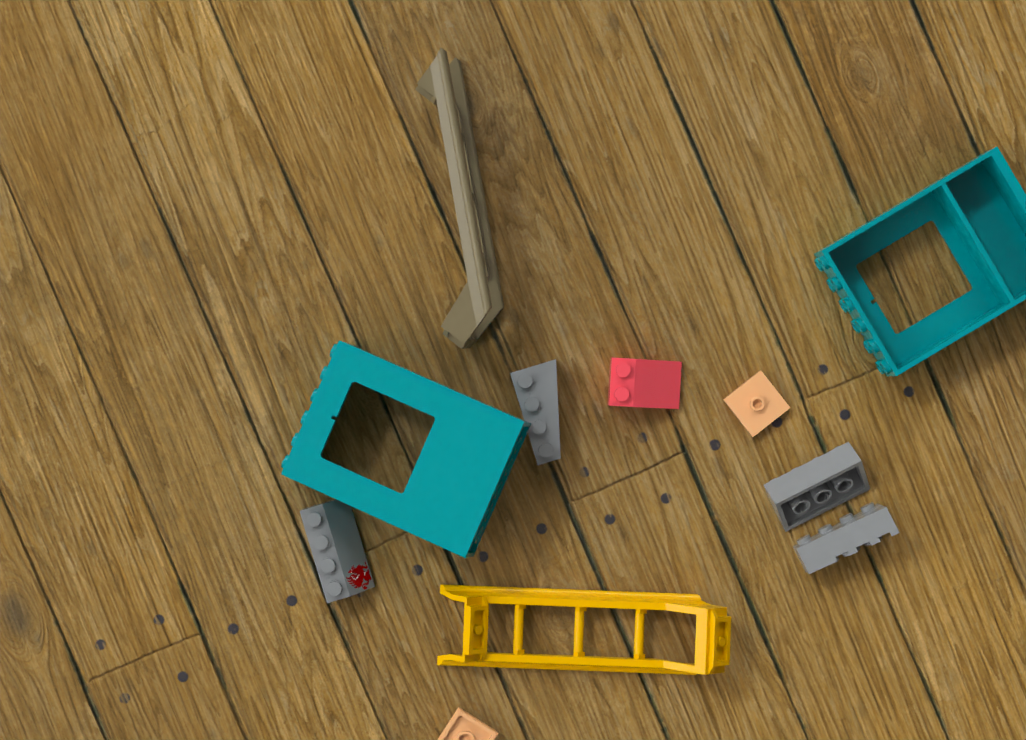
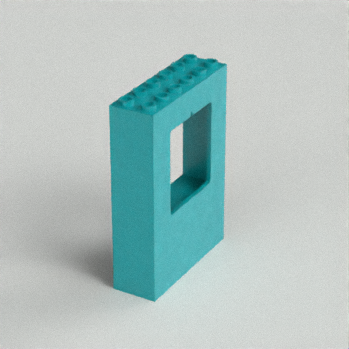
[814,147,1026,376]
[281,340,532,558]

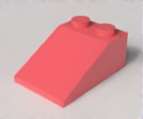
[608,358,682,409]

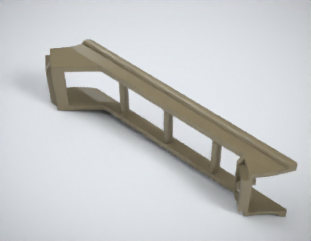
[415,48,504,349]

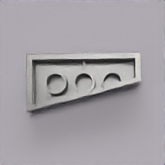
[510,359,561,465]
[793,502,900,574]

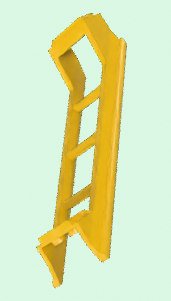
[437,584,731,675]

